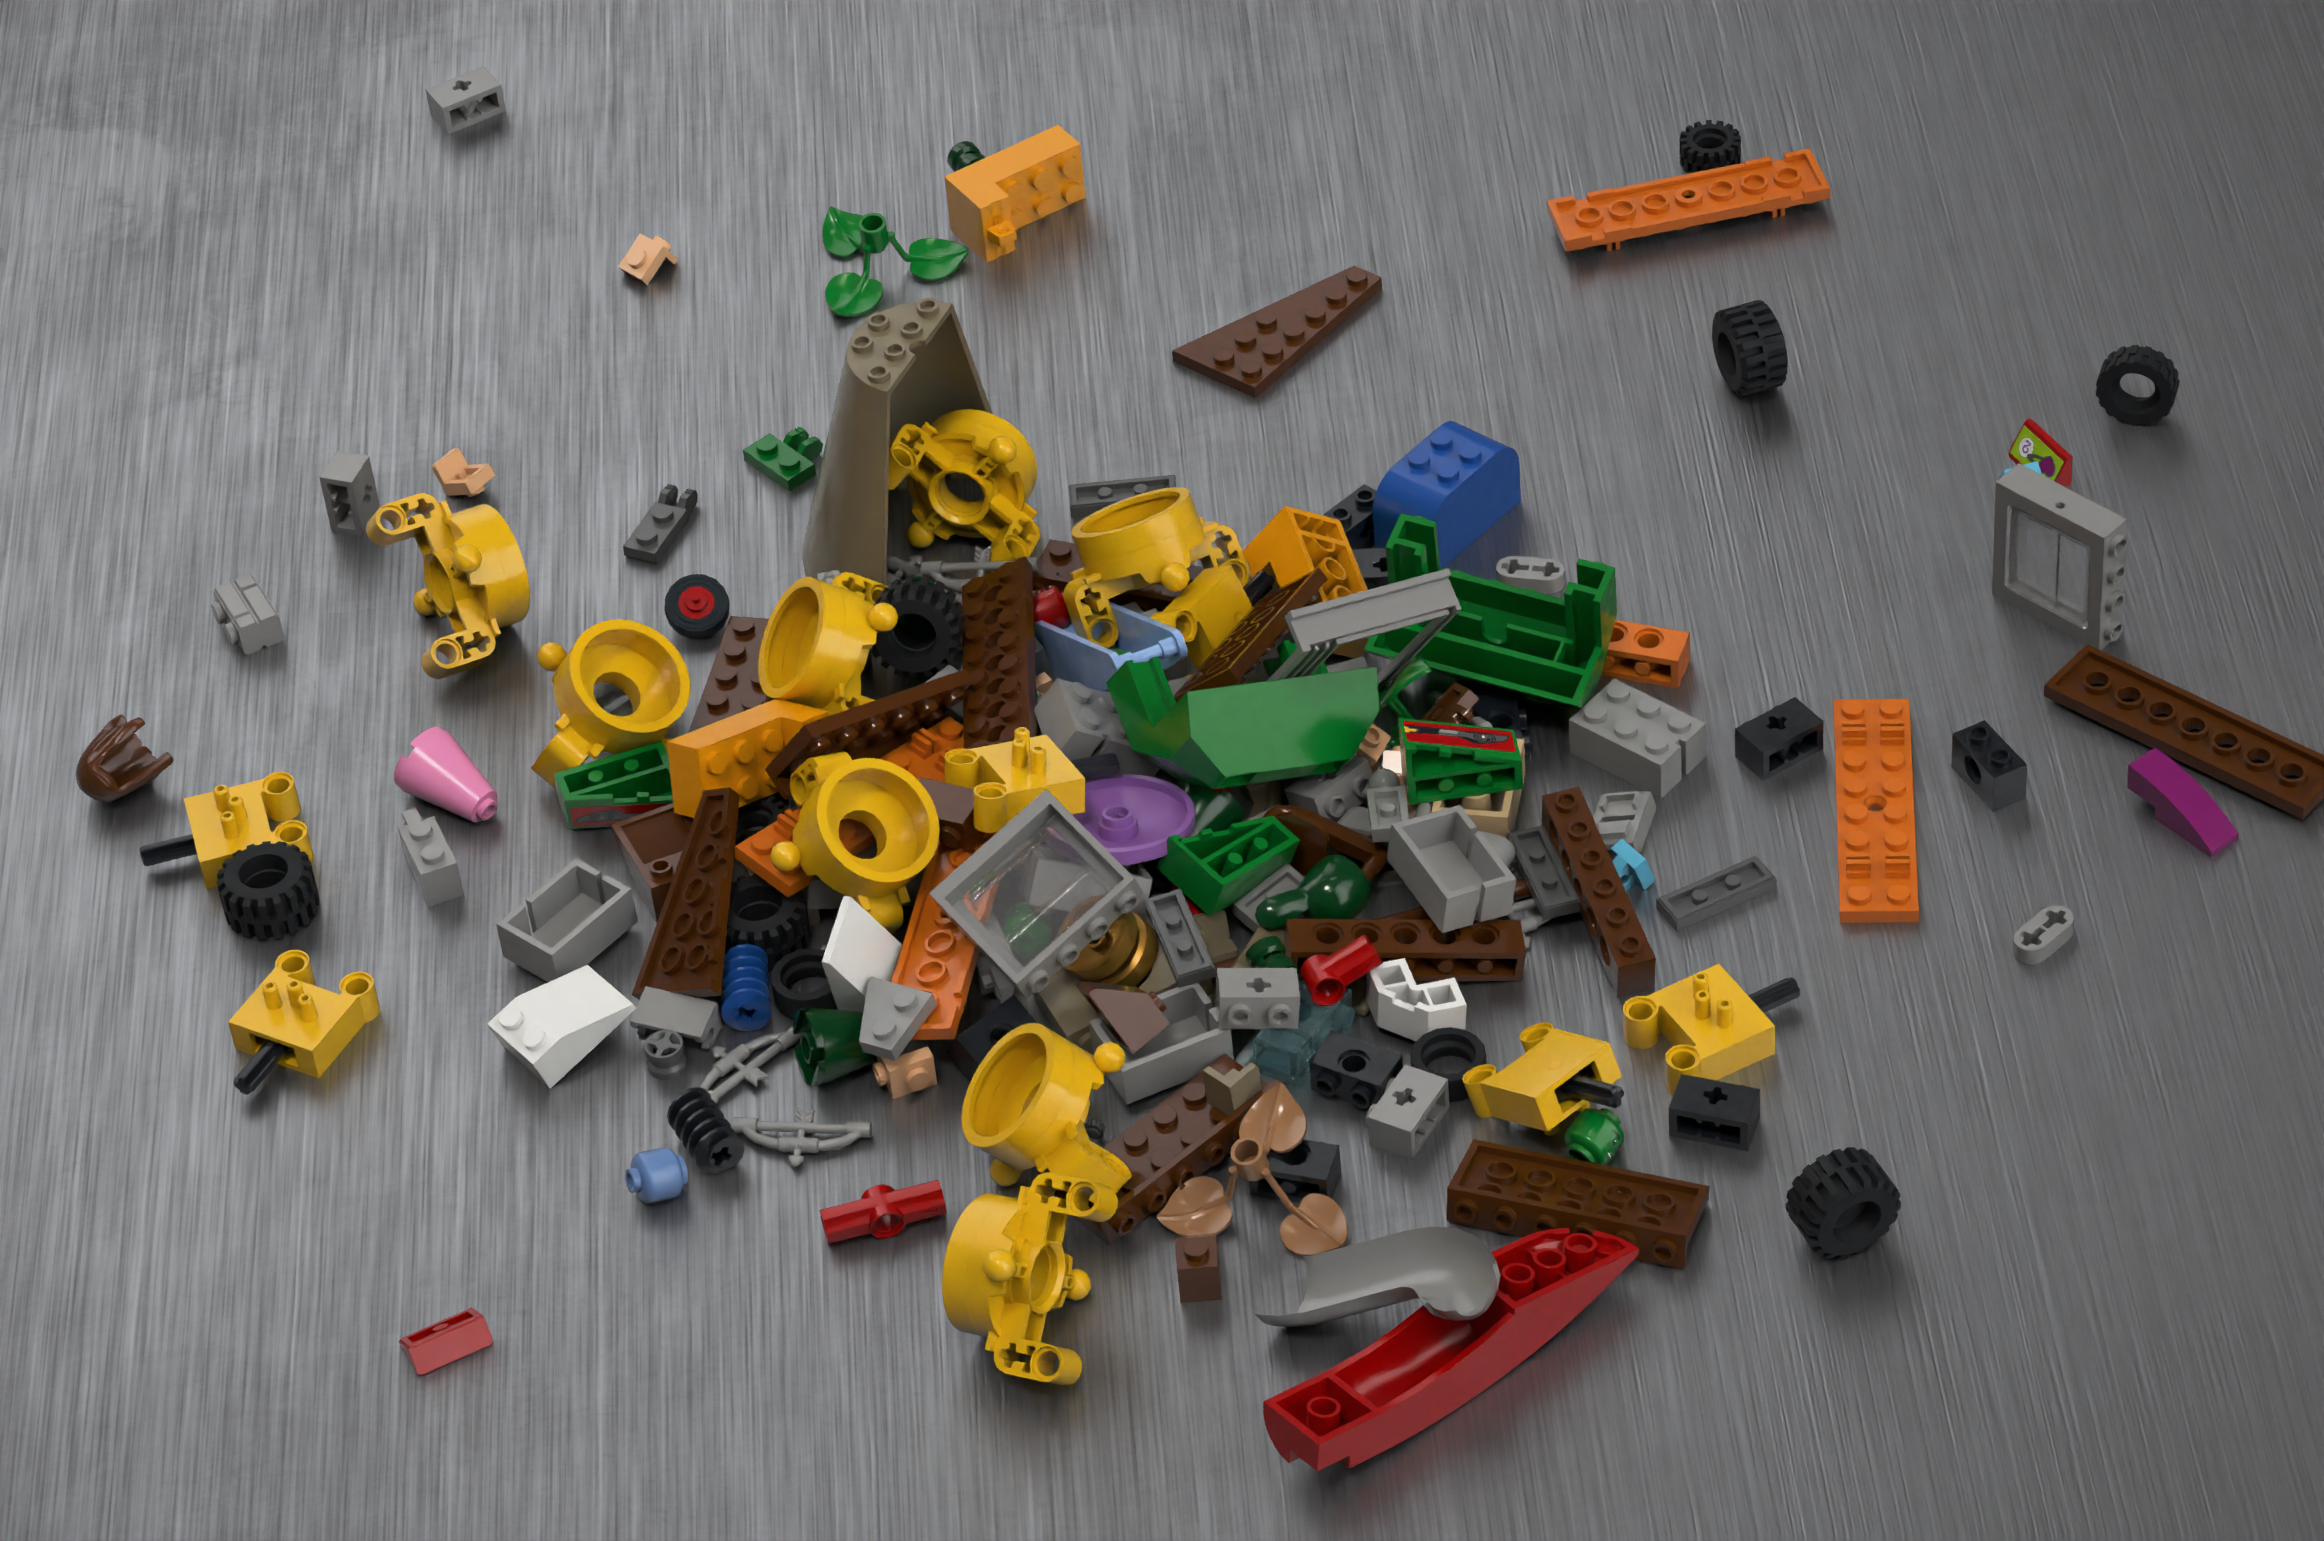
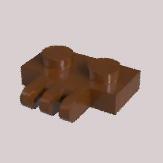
[1421,682,1479,724]

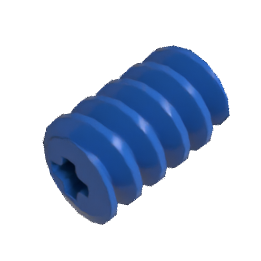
[721,944,771,1032]

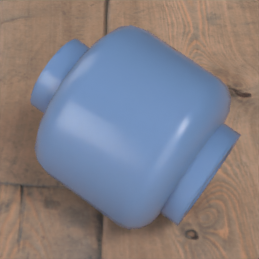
[625,1147,688,1203]

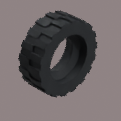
[2095,345,2180,426]

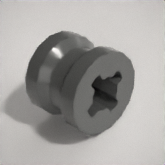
[644,1030,687,1080]

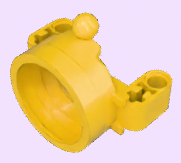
[889,409,1041,573]
[1063,487,1249,648]
[366,493,530,679]
[758,572,898,716]
[531,619,690,790]
[770,751,940,935]
[961,1023,1132,1203]
[942,1172,1118,1386]

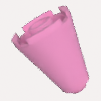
[394,726,498,823]

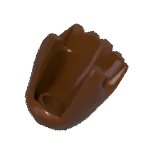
[76,715,173,802]

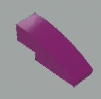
[2127,747,2239,857]

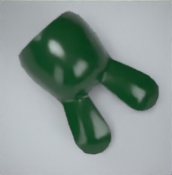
[1255,854,1372,930]

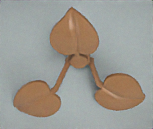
[1157,1082,1348,1257]

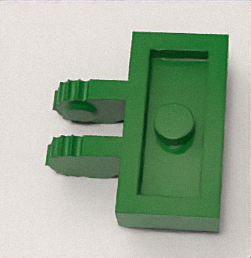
[743,427,824,491]

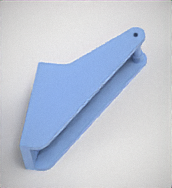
[1034,602,1188,692]

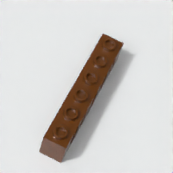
[1542,786,1656,997]
[1283,919,1526,981]

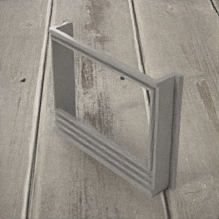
[1267,568,1462,693]

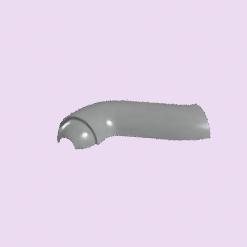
[1255,1227,1501,1328]

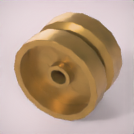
[1058,895,1158,987]

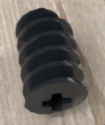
[667,1087,745,1174]

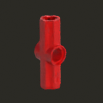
[819,1180,947,1243]

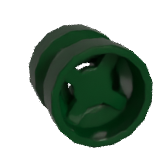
[947,141,986,172]
[1245,936,1298,974]

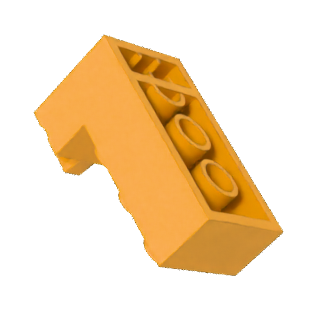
[944,125,1086,263]
[1242,506,1369,658]
[667,699,830,818]

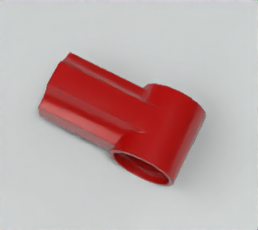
[1301,935,1383,1006]

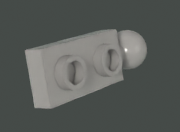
[1366,768,1409,843]

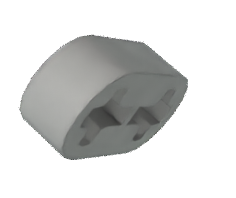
[1496,556,1565,594]
[2013,905,2074,965]

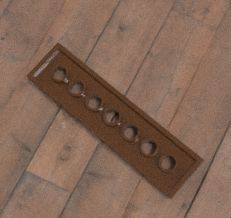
[962,556,1037,749]
[2044,644,2324,820]

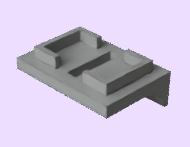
[1593,791,1657,854]

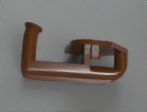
[1262,805,1388,884]

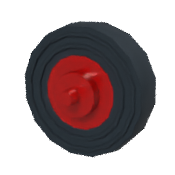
[664,574,730,639]

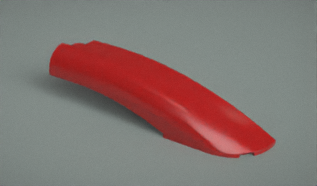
[1263,1228,1639,1471]

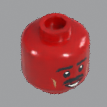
[1033,585,1071,629]

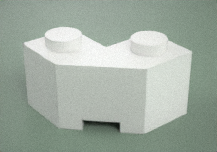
[1365,958,1467,1041]

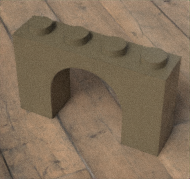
[1033,918,1215,1054]

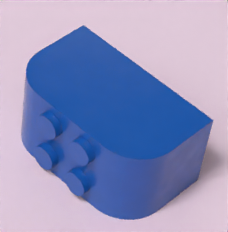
[1373,421,1521,568]

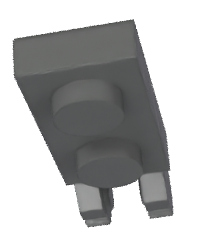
[623,484,698,563]

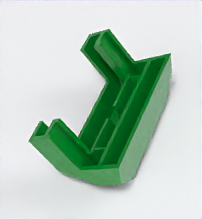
[1364,513,1617,710]
[1106,640,1379,789]

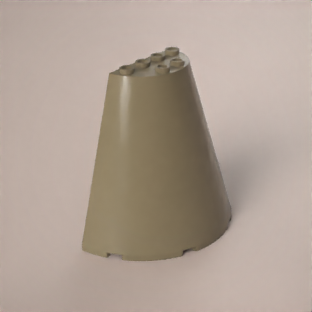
[802,298,993,585]

